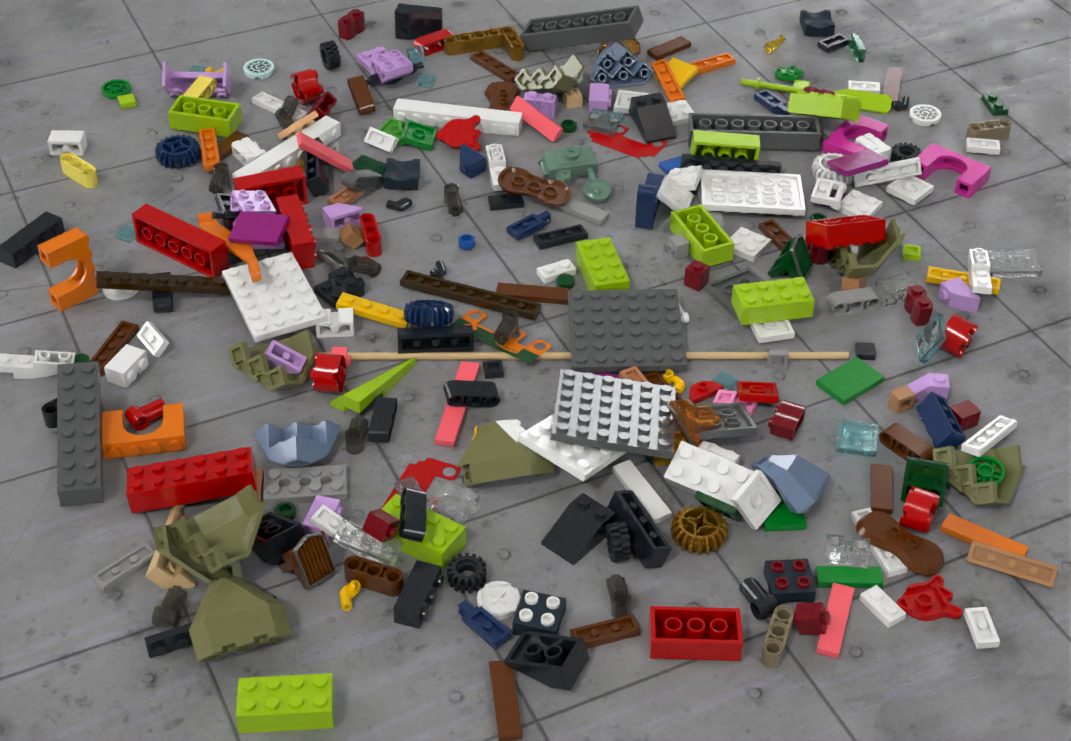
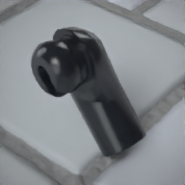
[893,96,910,111]
[386,197,412,211]
[429,260,447,278]

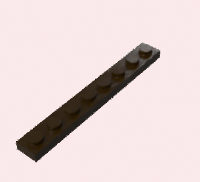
[400,270,542,320]
[96,271,231,295]

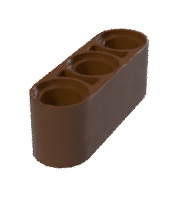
[347,75,376,116]
[879,423,934,461]
[344,555,404,597]

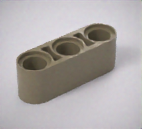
[965,119,1012,141]
[761,605,794,669]

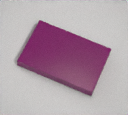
[827,149,889,177]
[228,212,290,246]

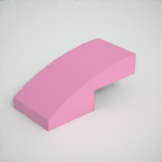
[713,389,758,418]

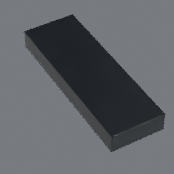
[533,224,588,250]

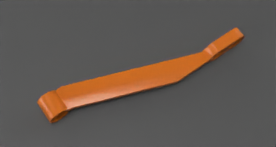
[197,211,262,283]

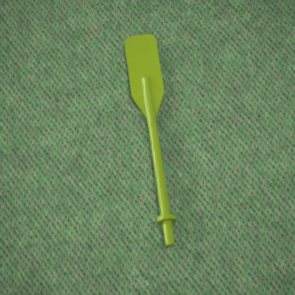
[740,78,892,114]

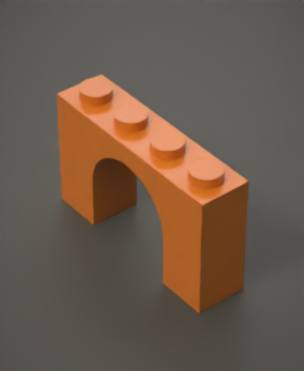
[37,227,99,312]
[102,403,187,459]

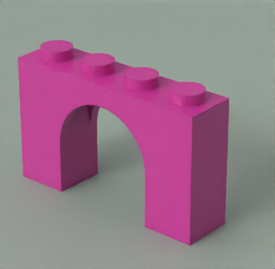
[822,115,889,156]
[916,143,991,199]

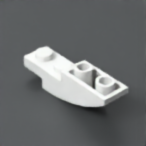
[485,144,506,191]
[968,248,992,295]
[0,350,75,379]

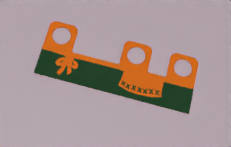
[449,309,551,364]

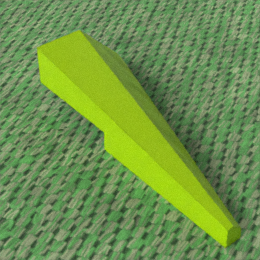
[329,357,416,413]

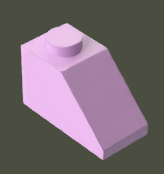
[322,203,363,229]
[938,277,981,313]
[264,340,307,374]
[907,373,950,403]

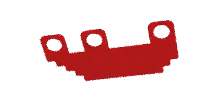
[582,117,667,158]
[381,457,461,512]

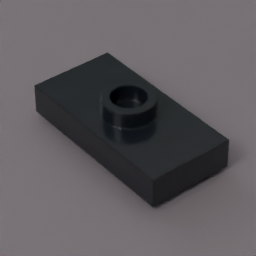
[817,33,850,53]
[488,193,524,211]

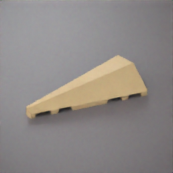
[145,505,196,589]

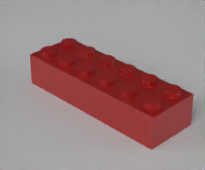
[132,203,230,277]
[126,447,257,514]

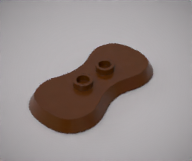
[484,81,521,111]
[498,167,572,208]
[856,511,945,576]

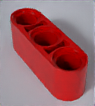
[413,29,455,56]
[360,213,382,257]

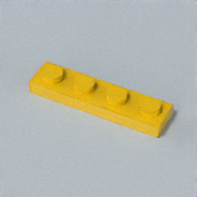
[926,266,1001,295]
[336,292,409,328]

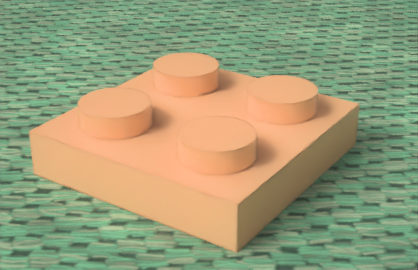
[277,111,318,140]

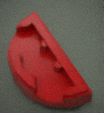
[689,381,724,405]

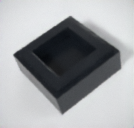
[855,342,876,360]
[482,360,504,379]

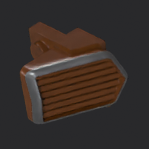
[279,531,336,590]

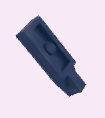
[754,89,789,115]
[506,210,551,241]
[458,600,512,650]

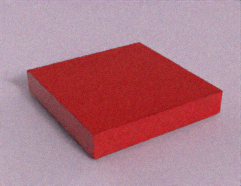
[737,381,779,403]

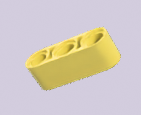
[184,75,217,99]
[59,153,98,188]

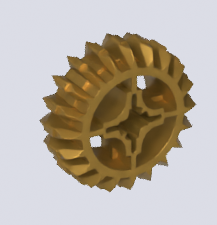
[670,504,728,556]

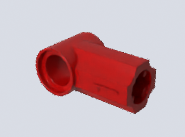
[125,398,165,431]

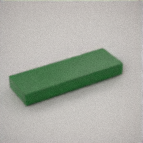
[815,566,884,588]

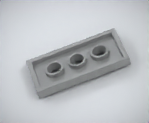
[263,464,347,505]

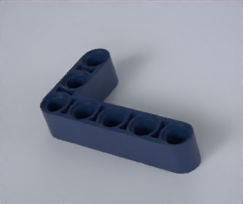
[635,173,665,229]

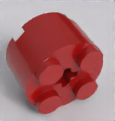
[290,69,324,105]
[936,314,979,359]
[310,353,346,393]
[899,486,940,533]

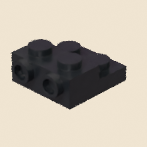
[314,266,365,310]

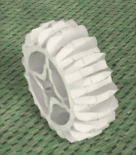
[811,152,854,185]

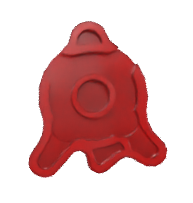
[436,115,481,152]
[896,575,962,621]

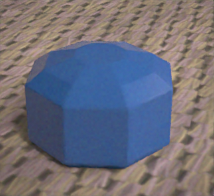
[458,234,475,250]

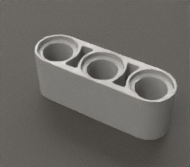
[825,287,882,316]

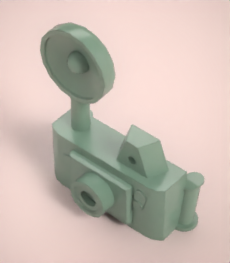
[538,146,611,203]

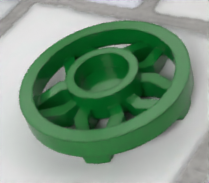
[775,65,804,81]
[101,79,131,100]
[968,456,1005,486]

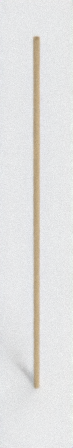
[321,352,849,360]

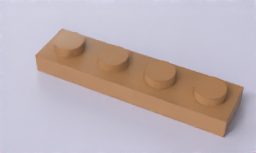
[966,541,1059,588]

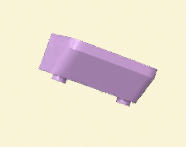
[162,62,233,98]

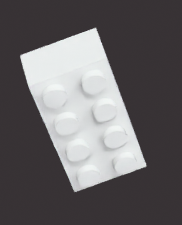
[664,441,754,510]

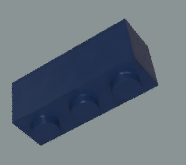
[916,392,966,449]

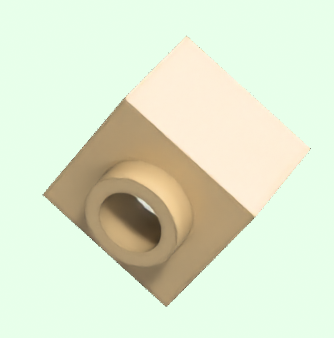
[563,88,583,109]

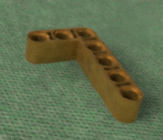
[444,26,524,61]

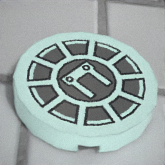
[243,58,274,79]

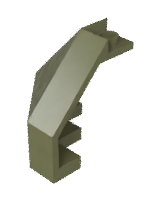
[514,54,586,94]
[828,219,906,278]
[228,329,319,391]
[457,419,554,487]
[932,445,1026,507]
[167,484,267,573]
[153,524,242,585]
[189,577,292,662]

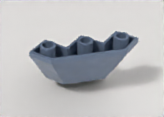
[590,41,654,88]
[255,420,341,467]
[751,454,831,514]

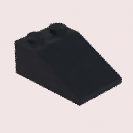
[394,3,443,40]
[629,92,676,144]
[541,493,615,566]
[251,512,305,565]
[504,630,589,691]

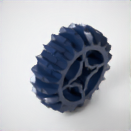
[155,134,201,169]
[404,299,454,327]

